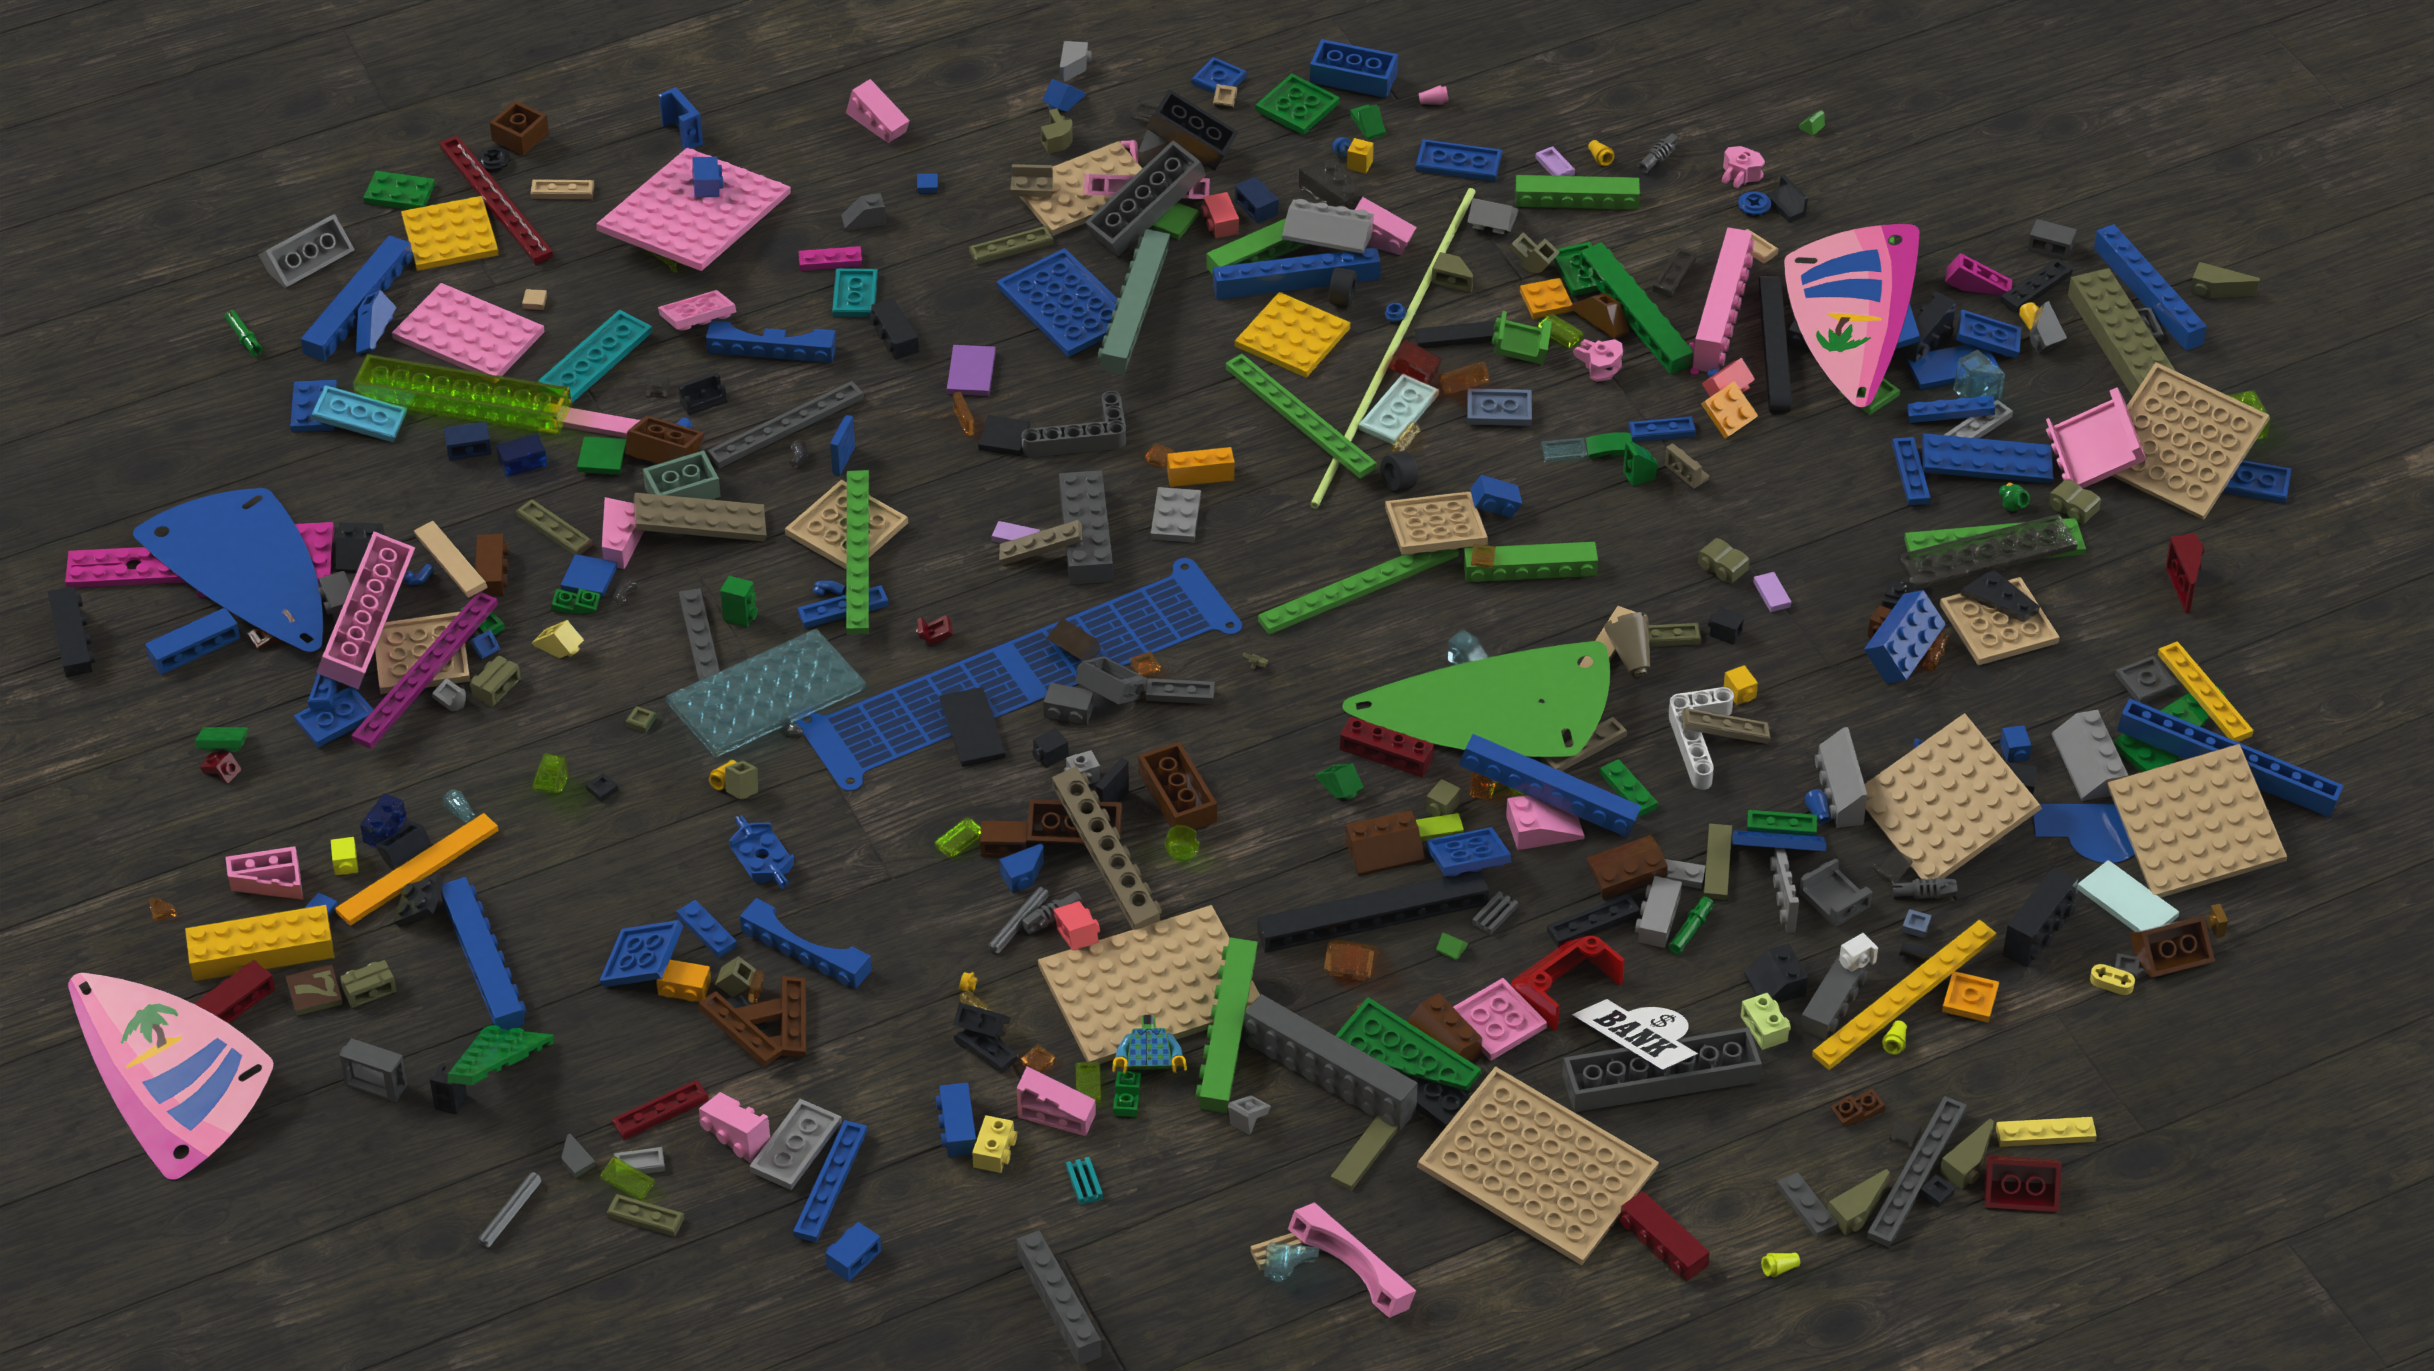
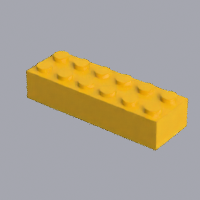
[185,905,334,982]

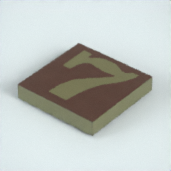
[286,965,343,1016]

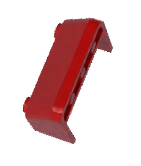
[1511,936,1625,1031]

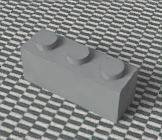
[1635,876,1682,948]

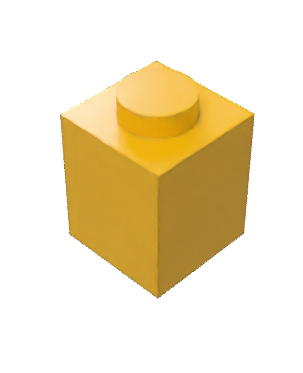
[1347,138,1374,174]
[1724,665,1758,705]

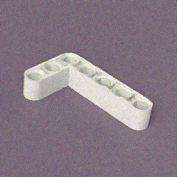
[1669,687,1734,790]

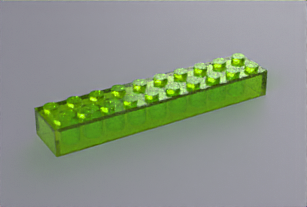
[353,354,572,435]

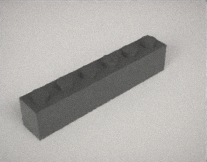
[1017,1230,1101,1366]

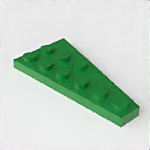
[1336,997,1482,1091]
[448,1025,554,1085]

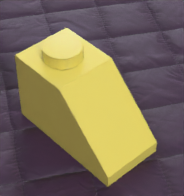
[532,620,584,658]

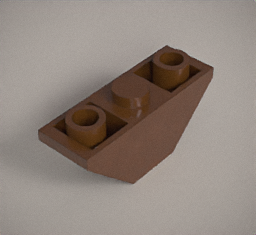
[1570,293,1630,338]

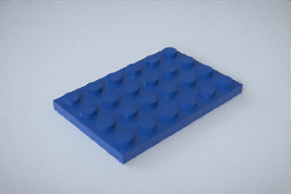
[996,248,1118,357]

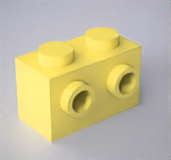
[972,1115,1017,1173]

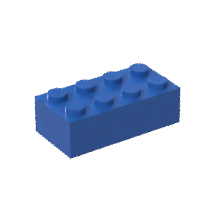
[1310,39,1398,98]
[1864,590,1946,684]

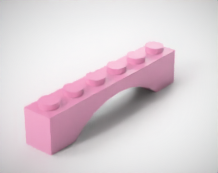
[1083,174,1210,199]
[1288,1202,1416,1318]

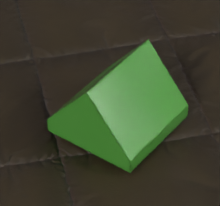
[1799,110,1825,136]
[1436,933,1468,961]

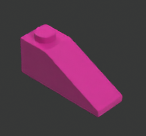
[1945,253,2012,296]

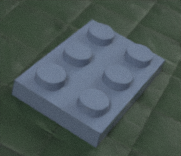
[1467,388,1532,426]

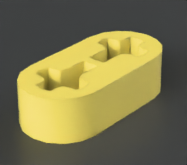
[2090,964,2135,995]

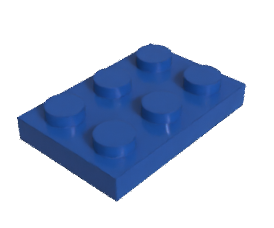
[1956,309,2021,359]
[290,380,338,432]
[294,686,373,748]

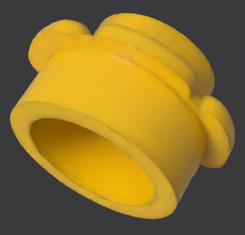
[959,972,977,995]

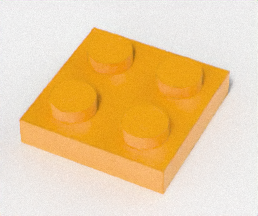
[1520,278,1573,319]
[1701,381,1758,439]
[1942,971,1999,1023]

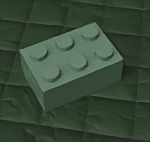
[643,450,721,500]

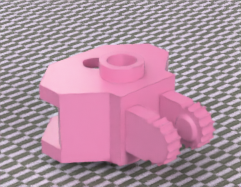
[1722,146,1765,188]
[1573,339,1623,382]

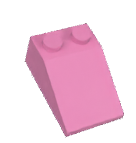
[1506,795,1585,850]

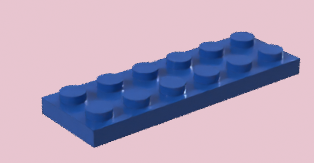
[1922,433,2053,484]

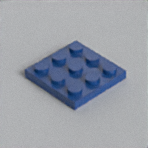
[1426,827,1511,876]
[599,920,684,987]

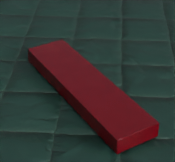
[612,1080,709,1140]

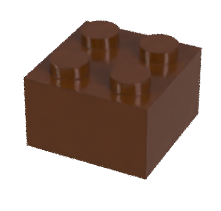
[490,100,549,156]

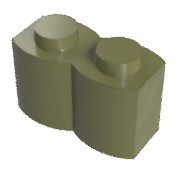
[2049,479,2101,524]
[1698,538,1749,584]

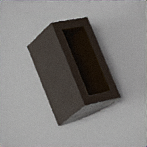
[1046,618,1101,661]

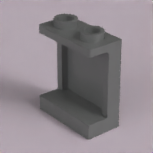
[1799,858,1873,927]

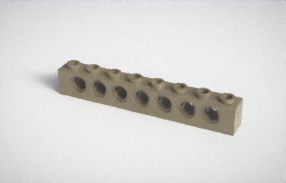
[1052,766,1162,930]

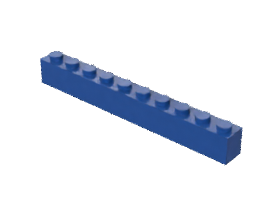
[2117,698,2344,818]

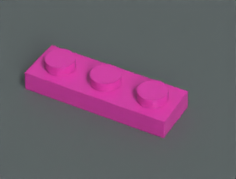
[799,246,862,271]

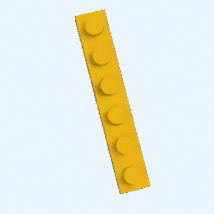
[2158,641,2253,742]

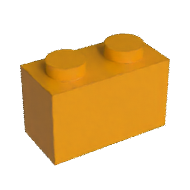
[656,960,711,1002]

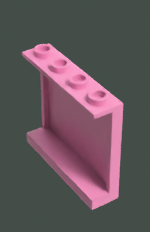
[2046,388,2147,489]

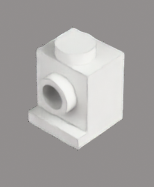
[1839,933,1878,972]

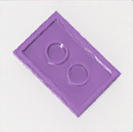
[947,345,996,396]

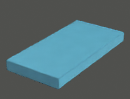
[311,385,407,442]

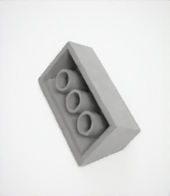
[1282,199,1374,253]
[258,214,355,288]
[2052,710,2128,801]
[1815,727,1867,828]

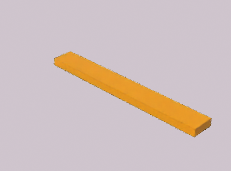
[335,813,499,926]

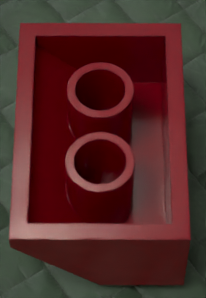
[1984,1155,2062,1212]

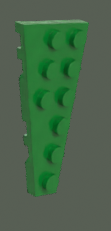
[2112,684,2225,773]

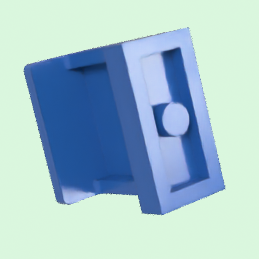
[659,87,703,150]

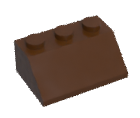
[625,415,704,465]
[1345,810,1425,876]
[1586,835,1668,900]
[2129,916,2215,977]
[1407,993,1482,1062]

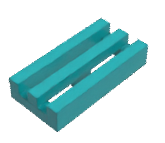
[1066,1157,1103,1205]

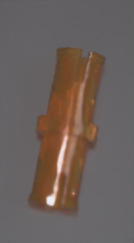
[1923,630,1949,671]

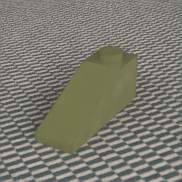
[2190,262,2260,298]
[1940,1119,1994,1190]
[1828,1169,1890,1236]

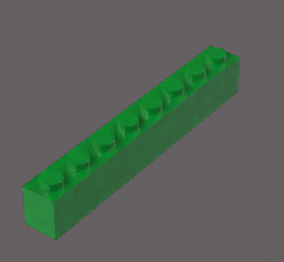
[1579,242,1694,375]

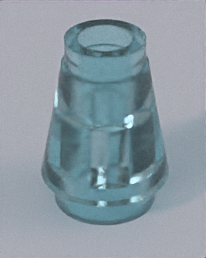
[443,789,474,822]

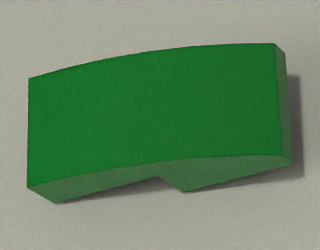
[1586,433,1633,459]
[551,588,600,614]
[1113,1071,1141,1117]

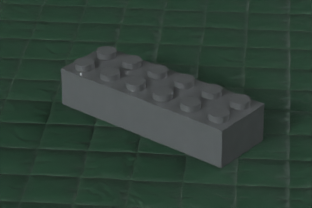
[1085,140,1206,257]
[1059,470,1113,585]

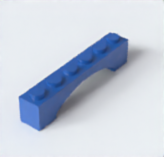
[706,321,836,363]
[740,898,872,989]

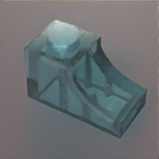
[1447,629,1490,665]
[1264,1242,1319,1282]

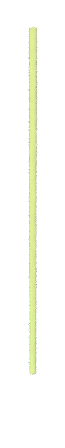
[1310,188,1476,509]

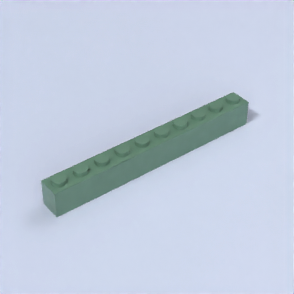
[1097,229,1170,375]

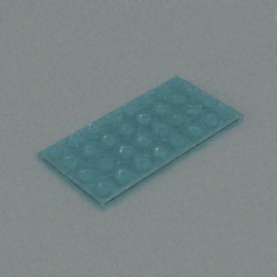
[666,628,866,758]

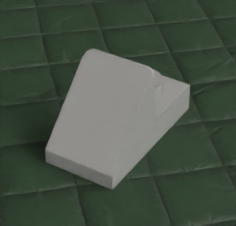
[1228,1095,1271,1134]

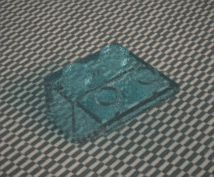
[1954,350,2005,402]

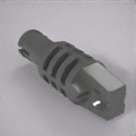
[1637,133,1678,174]
[1892,878,1957,900]
[1023,892,1083,934]

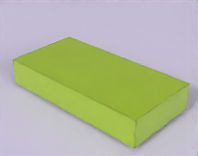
[1416,813,1464,842]

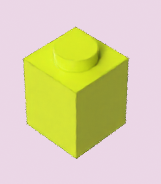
[331,837,358,876]

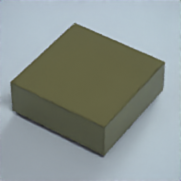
[625,706,657,733]

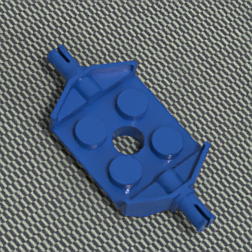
[729,815,794,889]

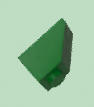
[1623,441,1658,486]
[1315,763,1364,800]

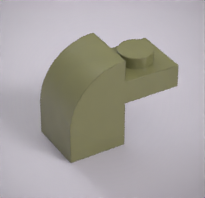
[1041,108,1073,154]
[1508,233,1560,273]

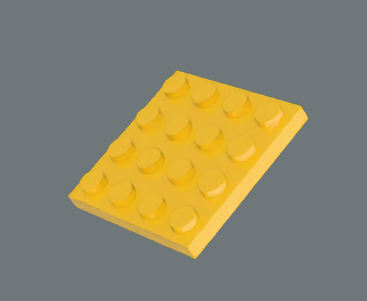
[401,196,499,271]
[1235,292,1351,378]

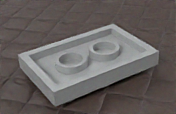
[1151,487,1201,543]

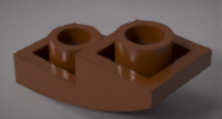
[1830,1088,1886,1126]

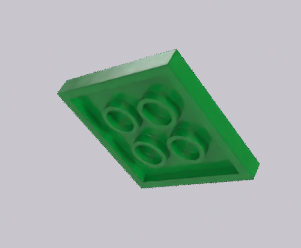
[1255,74,1340,135]

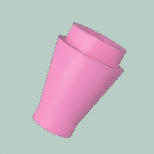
[1419,85,1449,105]

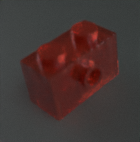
[1390,339,1442,385]

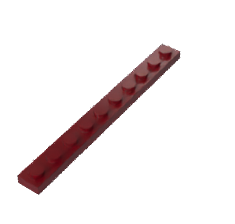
[439,135,553,264]

